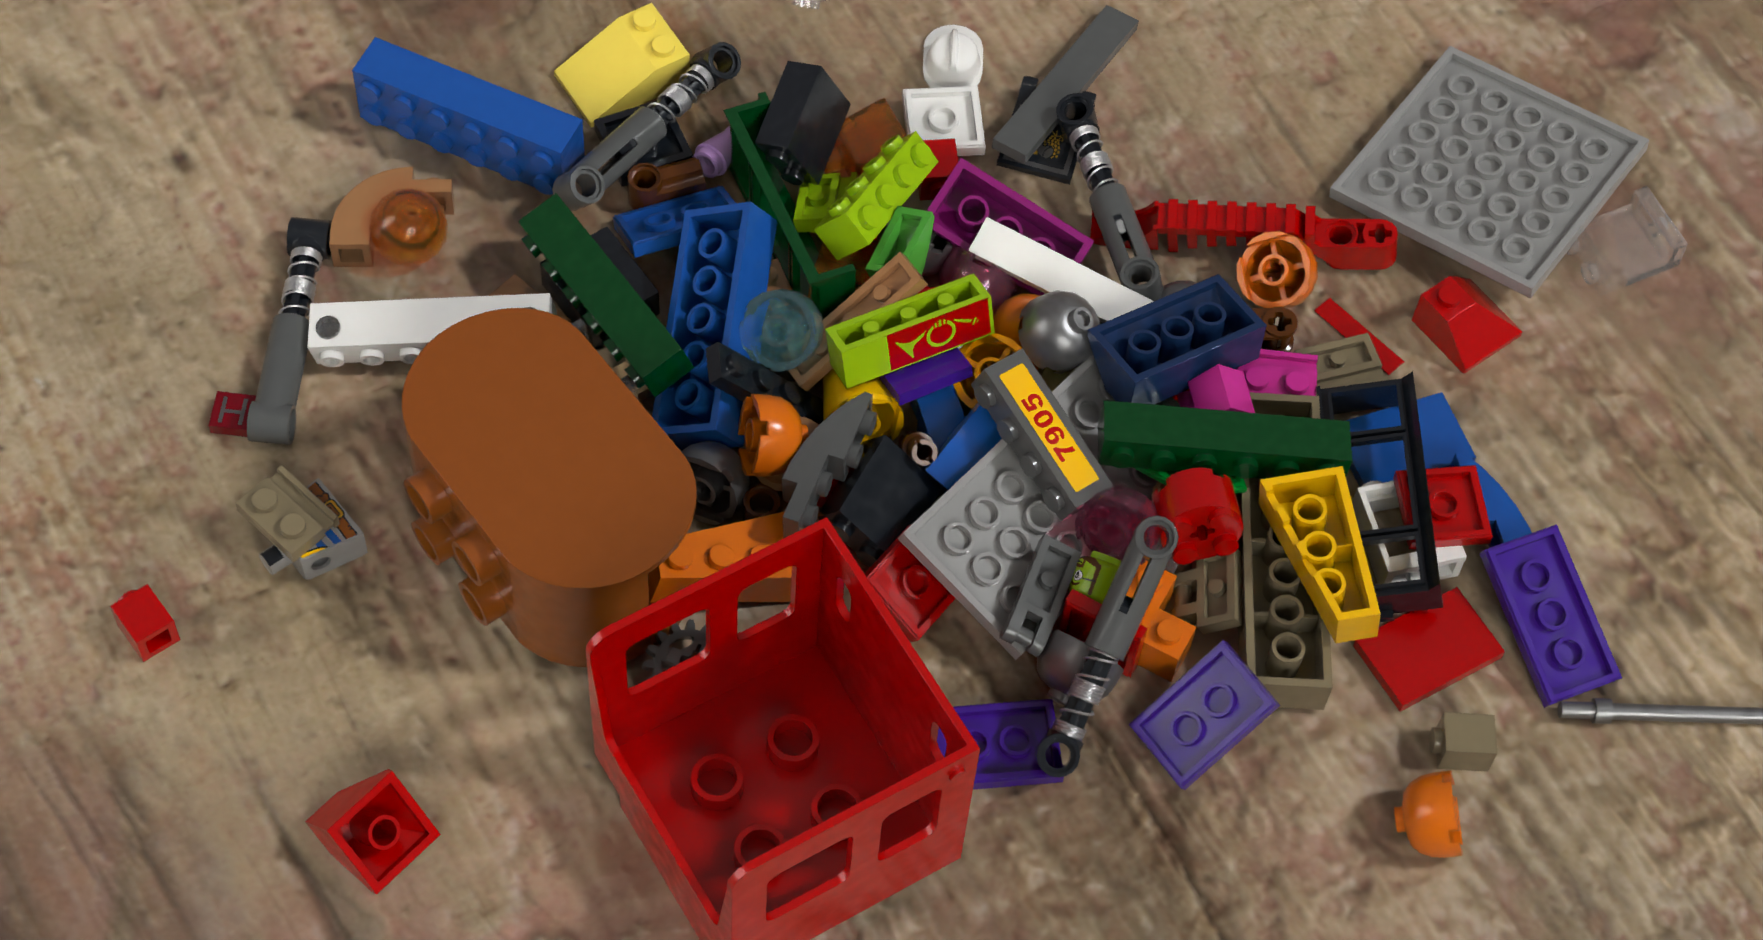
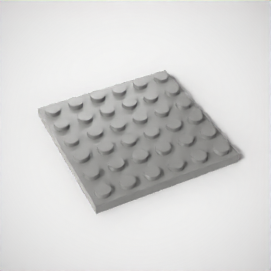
[1329,46,1649,299]

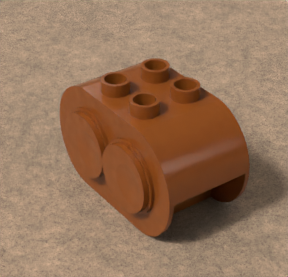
[402,308,697,668]

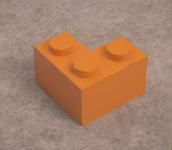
[1126,559,1197,682]

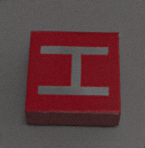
[208,391,256,437]

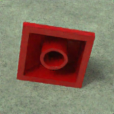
[1412,276,1522,374]
[305,769,441,894]

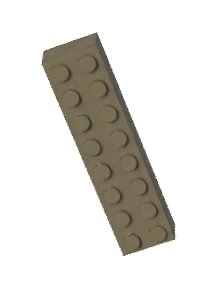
[1236,392,1333,710]

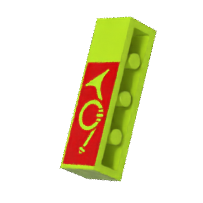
[825,273,995,389]

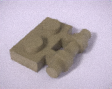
[1171,549,1242,634]

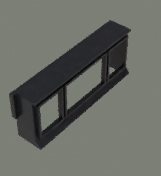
[1316,371,1443,623]

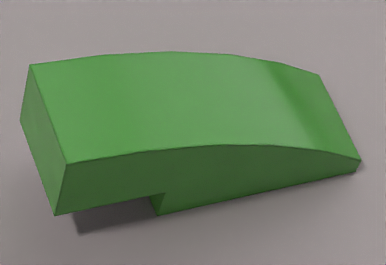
[865,206,935,278]

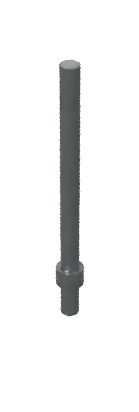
[1558,698,1763,724]

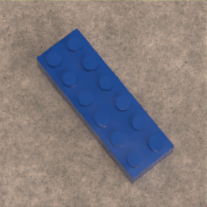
[352,37,585,195]
[652,201,777,452]

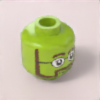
[1068,551,1121,604]

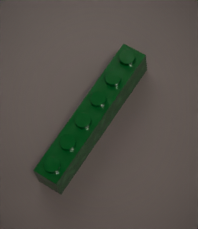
[518,193,694,397]
[1098,400,1352,479]

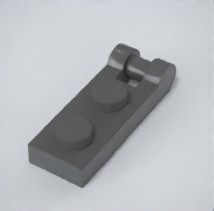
[999,534,1082,657]

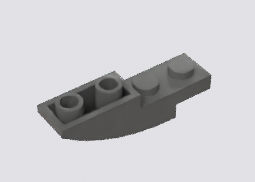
[782,392,877,538]

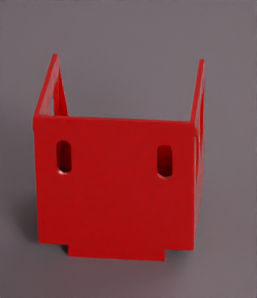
[586,517,980,940]

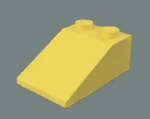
[554,2,690,128]

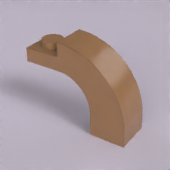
[329,167,455,267]

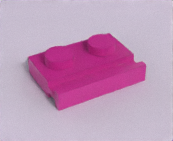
[1236,349,1318,396]

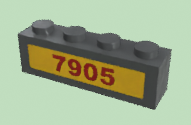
[971,348,1114,522]

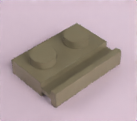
[1294,333,1389,396]
[235,465,340,562]

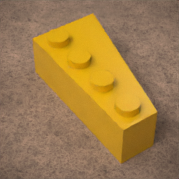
[1258,466,1381,644]

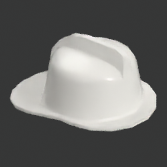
[923,25,983,88]

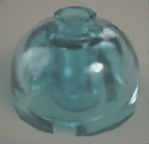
[739,288,824,372]

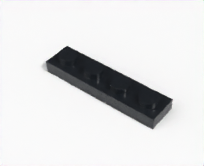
[706,342,823,425]

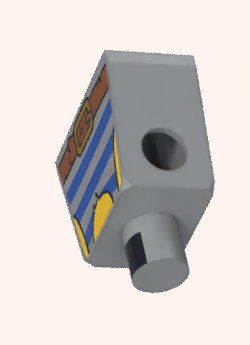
[259,478,368,580]

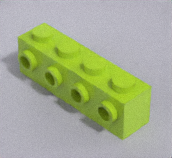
[813,131,939,261]

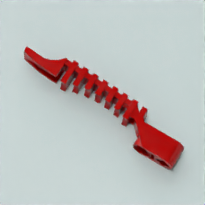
[1090,199,1398,270]

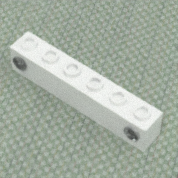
[307,293,557,367]

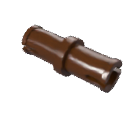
[898,430,938,466]

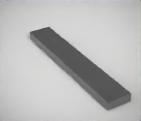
[992,5,1139,164]

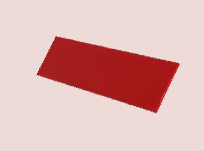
[1314,298,1405,375]

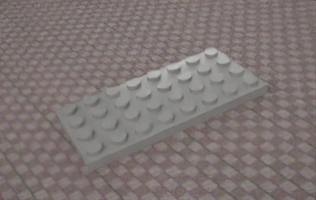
[898,353,1180,660]

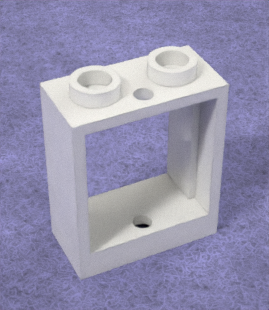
[1352,481,1467,584]

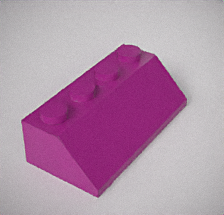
[927,158,1094,295]

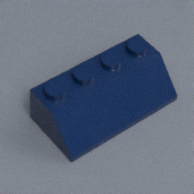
[1087,274,1267,405]

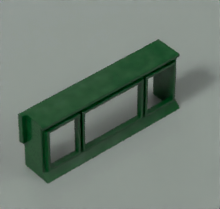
[723,92,856,326]

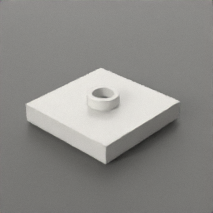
[902,86,986,156]

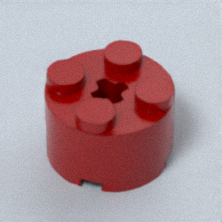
[1151,467,1244,565]

